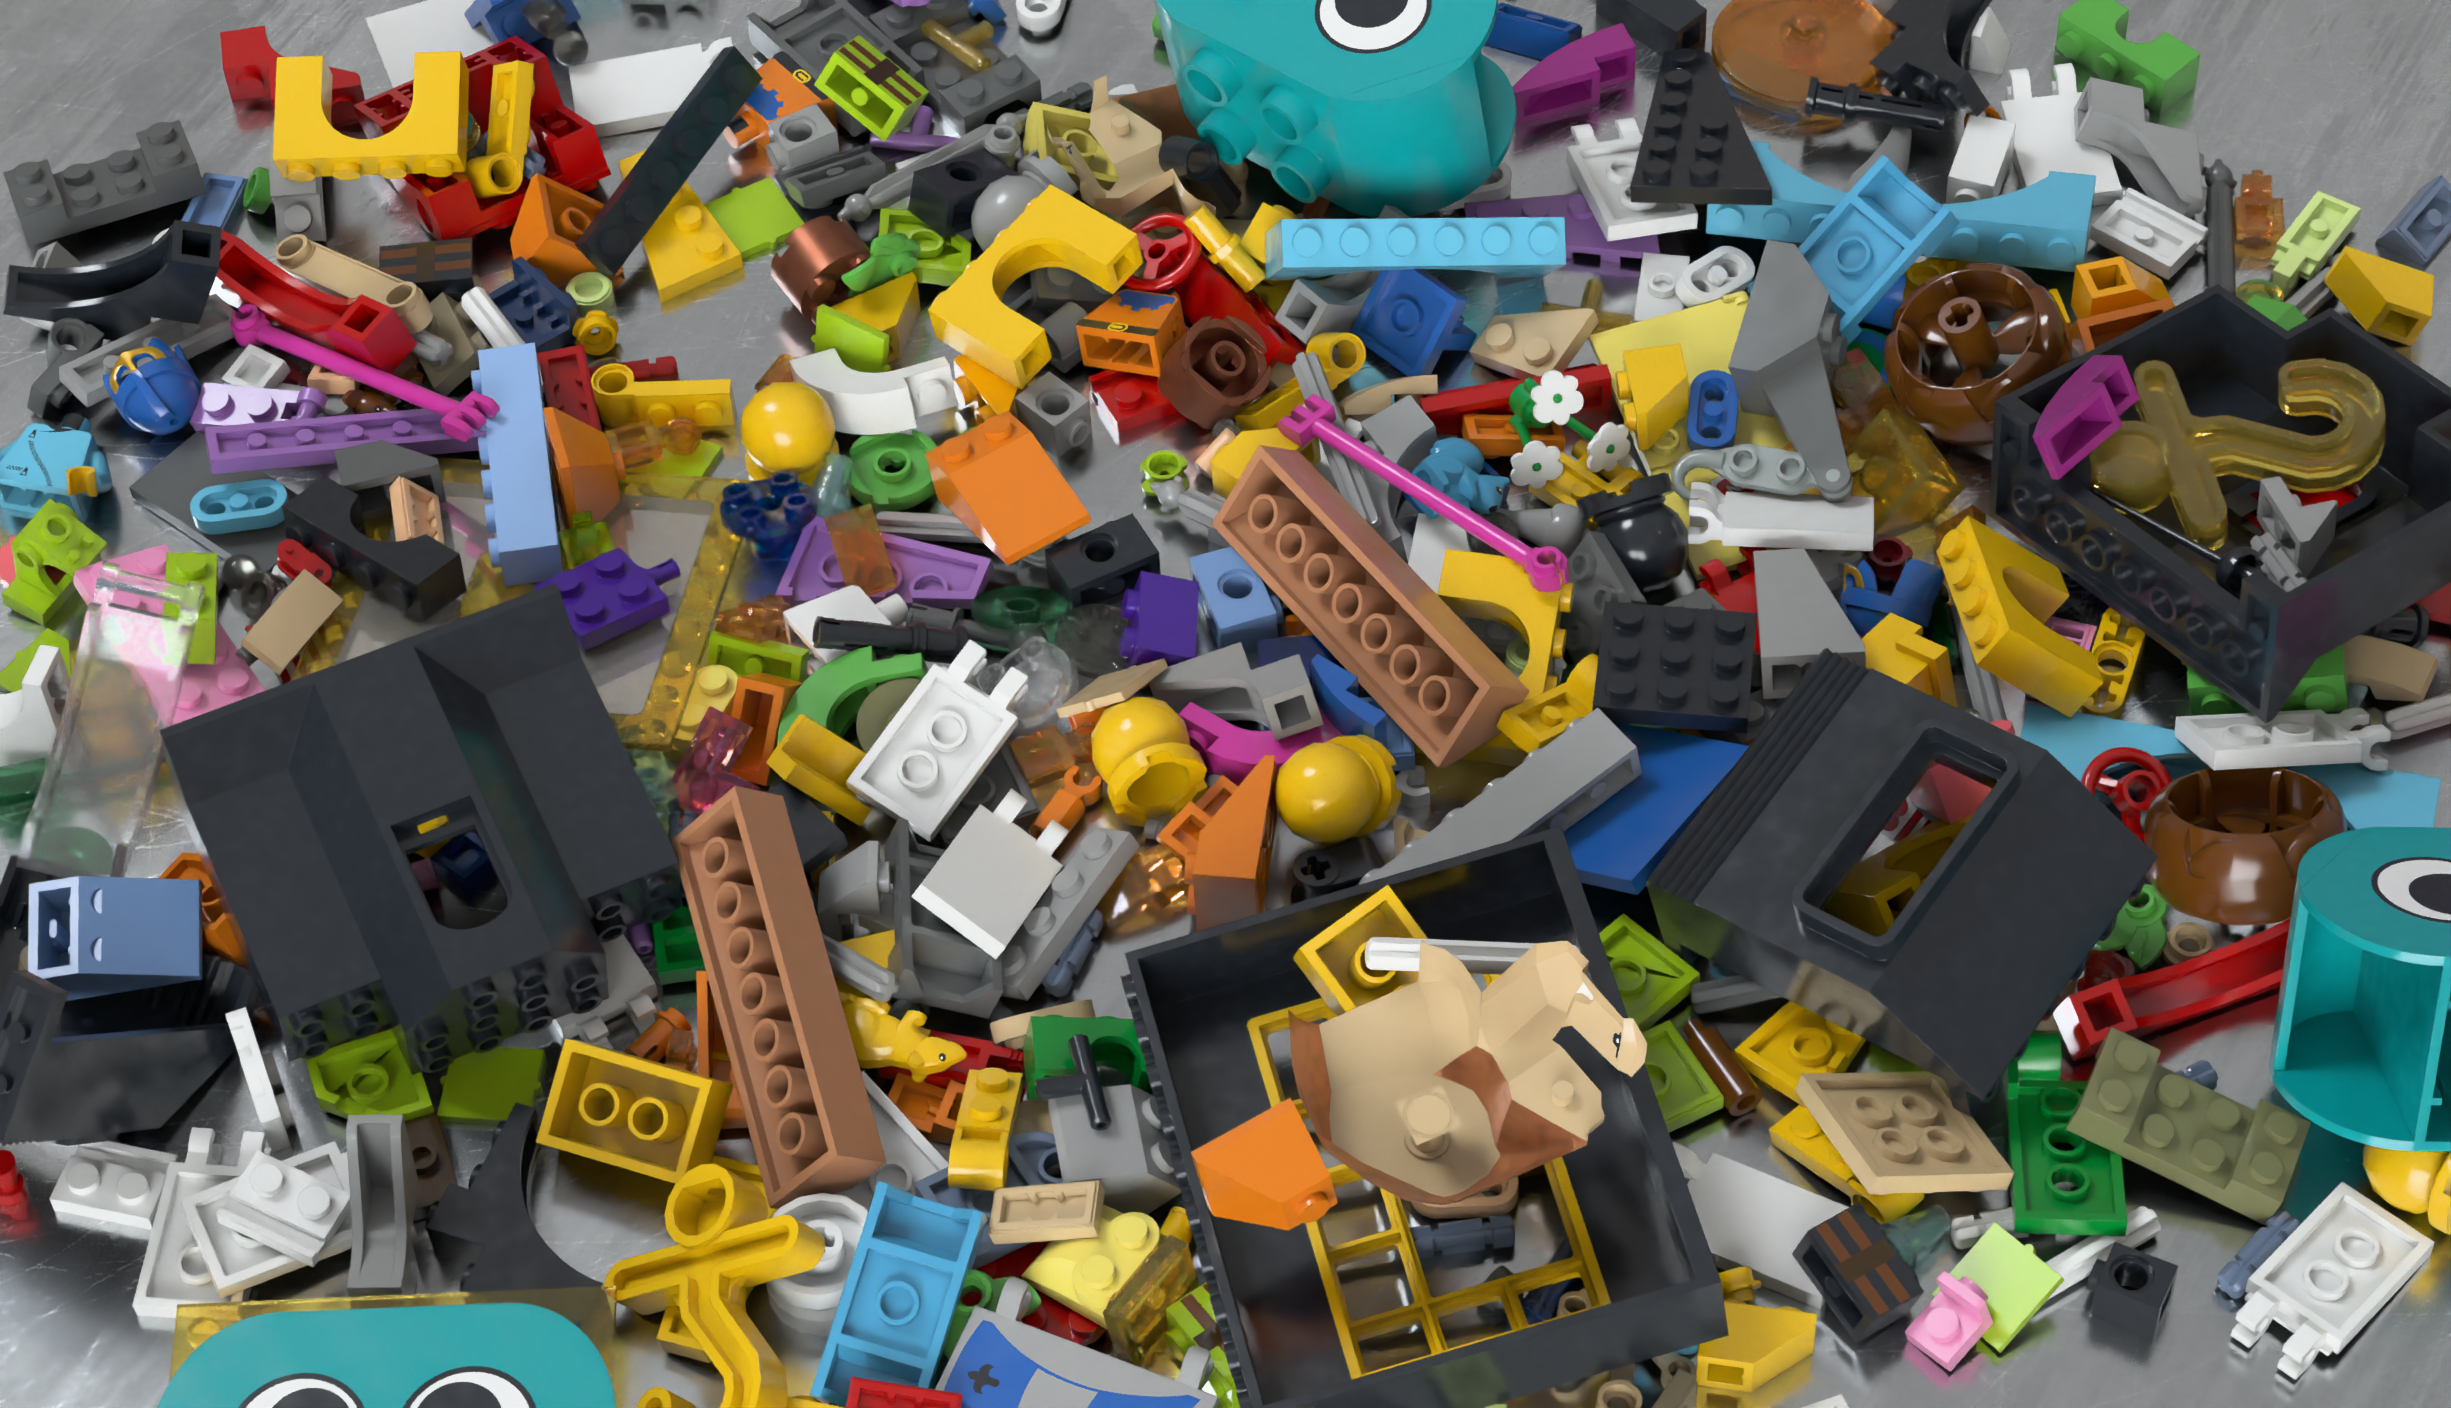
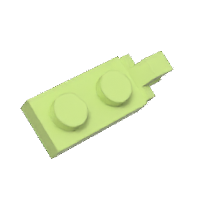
[2269,191,2361,297]

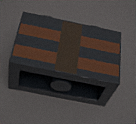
[379,237,480,303]
[1792,1202,1924,1343]

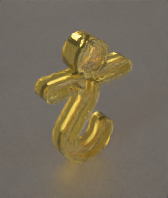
[2090,358,2386,550]

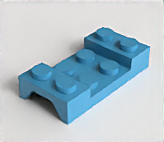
[1798,154,1960,347]
[810,1181,988,1408]

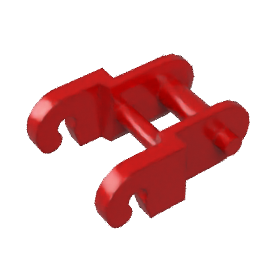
[277,539,332,589]

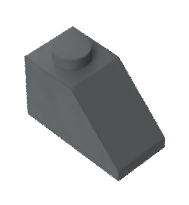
[334,440,446,520]

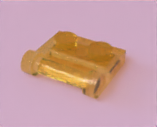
[1103,1235,1200,1368]

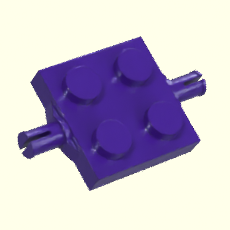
[533,547,681,652]

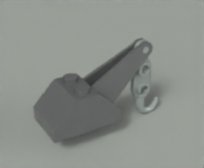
[1671,240,1854,502]

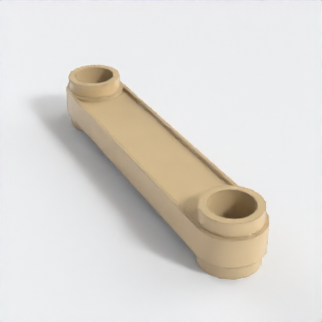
[274,234,433,334]

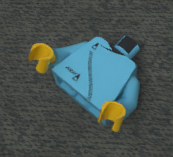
[0,413,112,523]

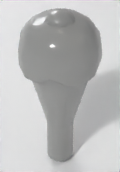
[1474,503,1592,560]

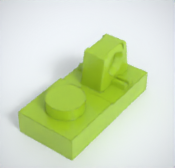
[707,628,809,682]

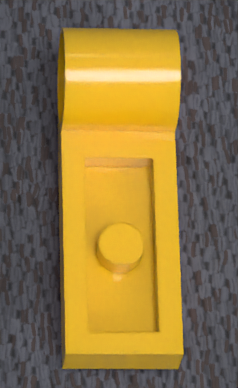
[463,60,535,198]
[1234,332,1366,431]
[591,363,736,428]
[1496,653,1598,754]
[948,1067,1023,1191]
[1769,1105,1925,1232]

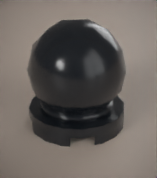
[1576,472,1689,594]

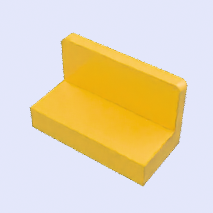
[766,714,872,826]

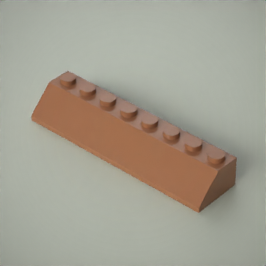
[1211,445,1529,768]
[671,786,886,1209]

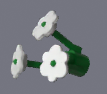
[1509,370,1631,489]

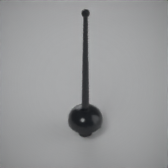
[2090,487,2268,596]

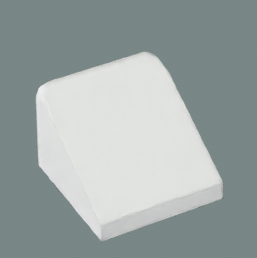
[1968,6,2011,74]

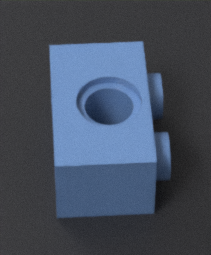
[1189,546,1284,654]

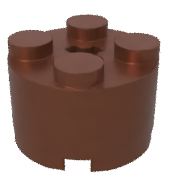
[771,215,872,325]
[1157,316,1271,429]

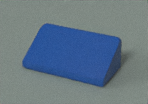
[1485,3,1583,60]

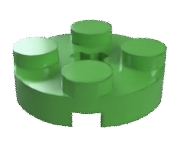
[844,429,937,515]

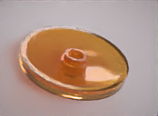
[1711,0,1892,115]

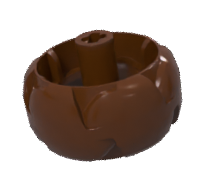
[1884,263,2073,446]
[2144,767,2348,925]

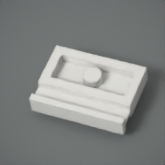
[2089,187,2208,280]
[49,1141,181,1230]
[216,1150,351,1268]

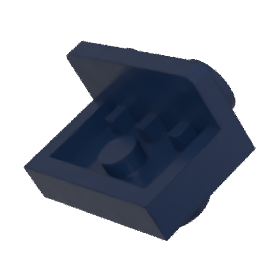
[488,256,579,358]

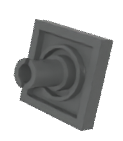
[1559,531,1647,665]

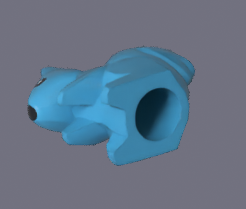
[1411,437,1510,520]

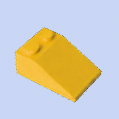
[1293,885,1428,1016]

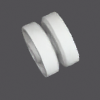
[766,1193,868,1336]

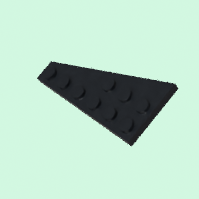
[1630,48,1772,205]

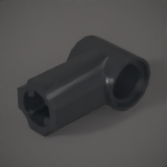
[1158,134,1242,220]

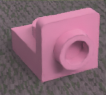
[1905,1271,1993,1372]

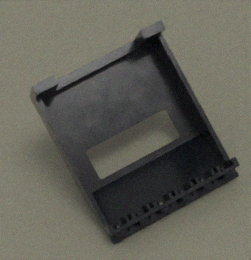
[1646,648,2158,1117]
[0,855,260,1146]

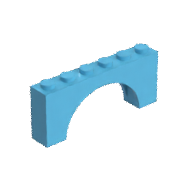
[1265,217,1566,280]

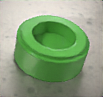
[243,167,272,215]

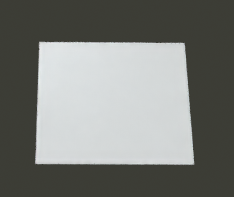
[365,0,494,88]

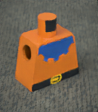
[723,51,838,150]
[1076,288,1186,377]

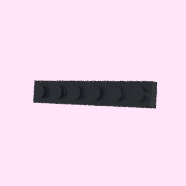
[574,46,763,277]

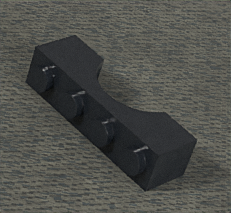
[282,476,467,622]

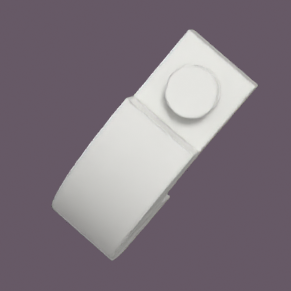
[789,348,958,435]

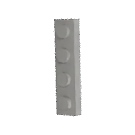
[59,293,240,407]
[1001,827,1140,1001]

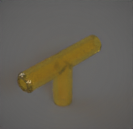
[921,18,994,72]
[1539,279,1634,330]

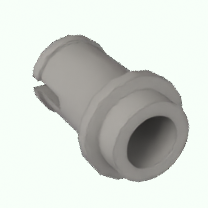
[984,125,1021,171]

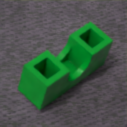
[1023,1015,1154,1100]

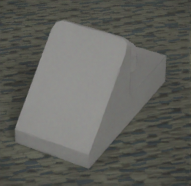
[2257,476,2338,578]

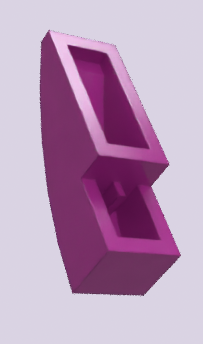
[1512,23,1636,125]
[2033,355,2140,480]

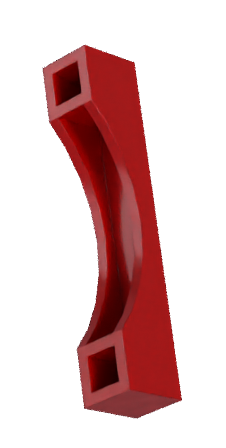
[210,225,417,374]
[2053,919,2290,1061]

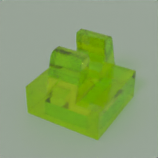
[558,511,615,570]

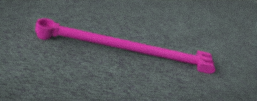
[230,304,500,442]
[1277,394,1569,593]

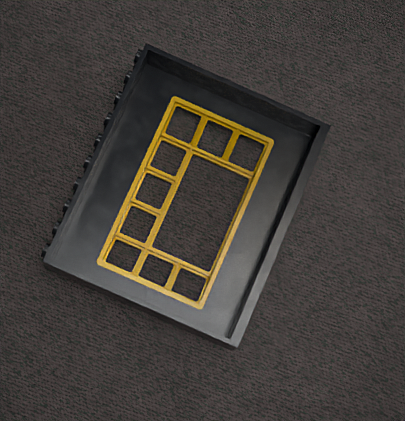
[1120,826,1729,1408]

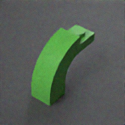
[777,646,929,745]

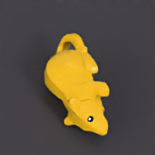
[838,991,967,1083]

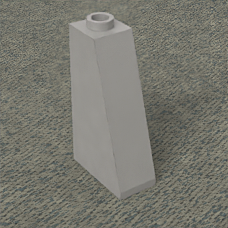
[1753,548,1866,699]

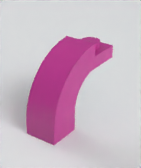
[1178,702,1342,786]

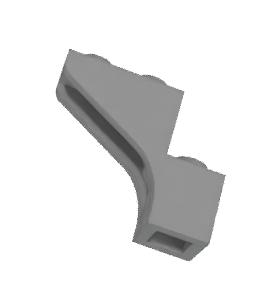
[2074,77,2207,220]
[1148,642,1323,741]
[346,1114,420,1309]

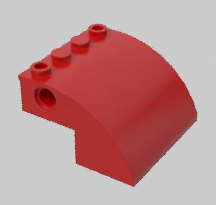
[353,36,611,241]

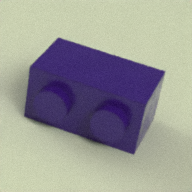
[1119,571,1199,669]

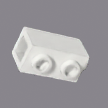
[1945,114,2016,204]

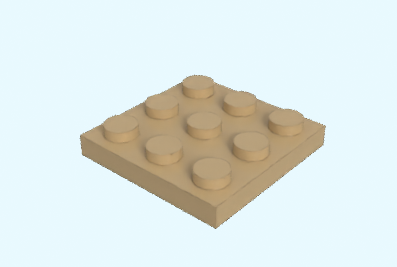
[1795,1071,2014,1195]

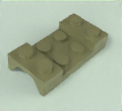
[2066,1027,2311,1225]

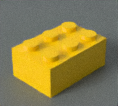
[536,1038,733,1184]

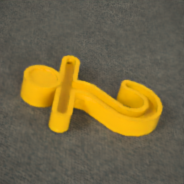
[604,1163,825,1408]

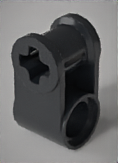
[1290,836,1386,904]

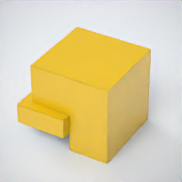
[1861,612,1958,708]

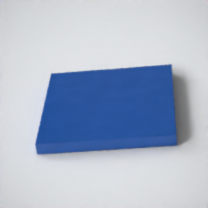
[1563,723,1749,895]

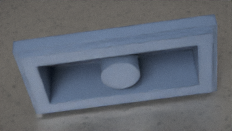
[2376,174,2451,265]

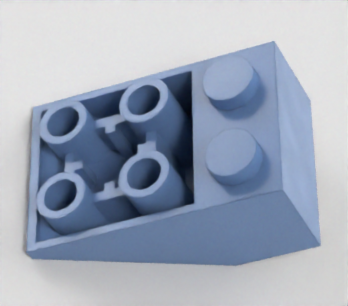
[28,876,202,1001]

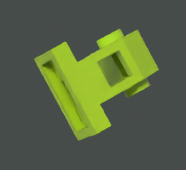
[2,498,108,626]

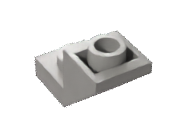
[818,841,891,942]

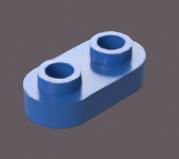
[1687,370,1739,451]

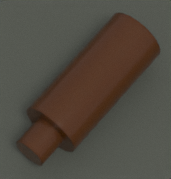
[1683,1019,1763,1116]

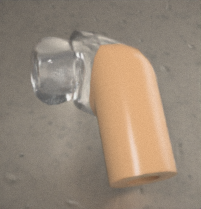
[1194,418,1245,479]

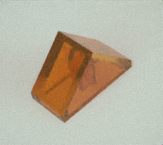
[824,504,897,596]

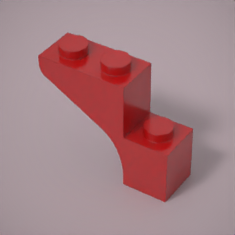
[220,26,366,123]

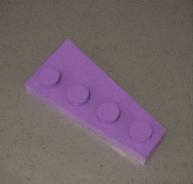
[1464,193,1660,263]
[775,515,994,609]

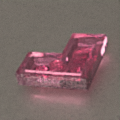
[663,706,760,815]

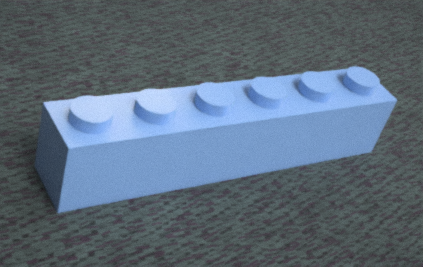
[471,343,563,587]

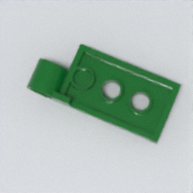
[2002,1030,2127,1236]

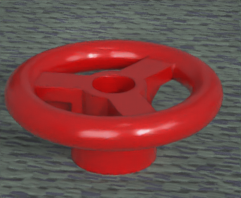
[1124,212,1202,293]
[2081,747,2173,843]

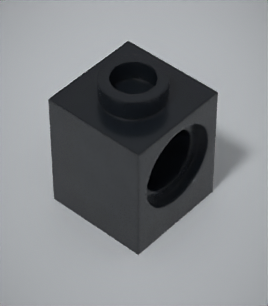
[2086,1242,2178,1339]

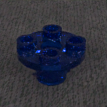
[719,471,818,561]

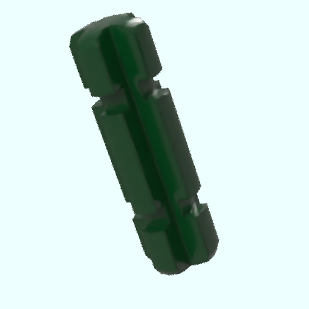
[1925,584,1959,669]

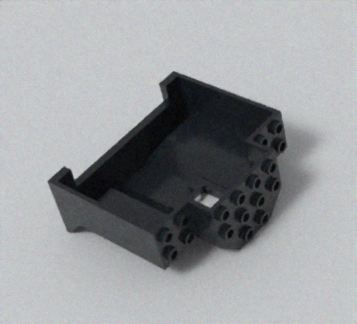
[1988,284,2451,723]
[159,583,681,1075]

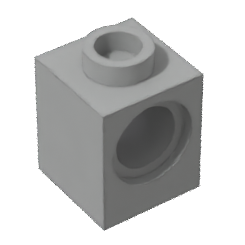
[766,103,840,171]
[1015,372,1092,458]

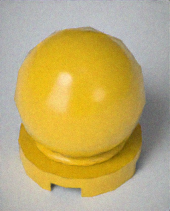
[740,382,842,505]
[1091,697,1208,827]
[1273,735,1402,844]
[2363,1144,2451,1235]

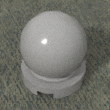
[971,150,1079,252]

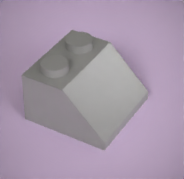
[1047,1084,1181,1215]

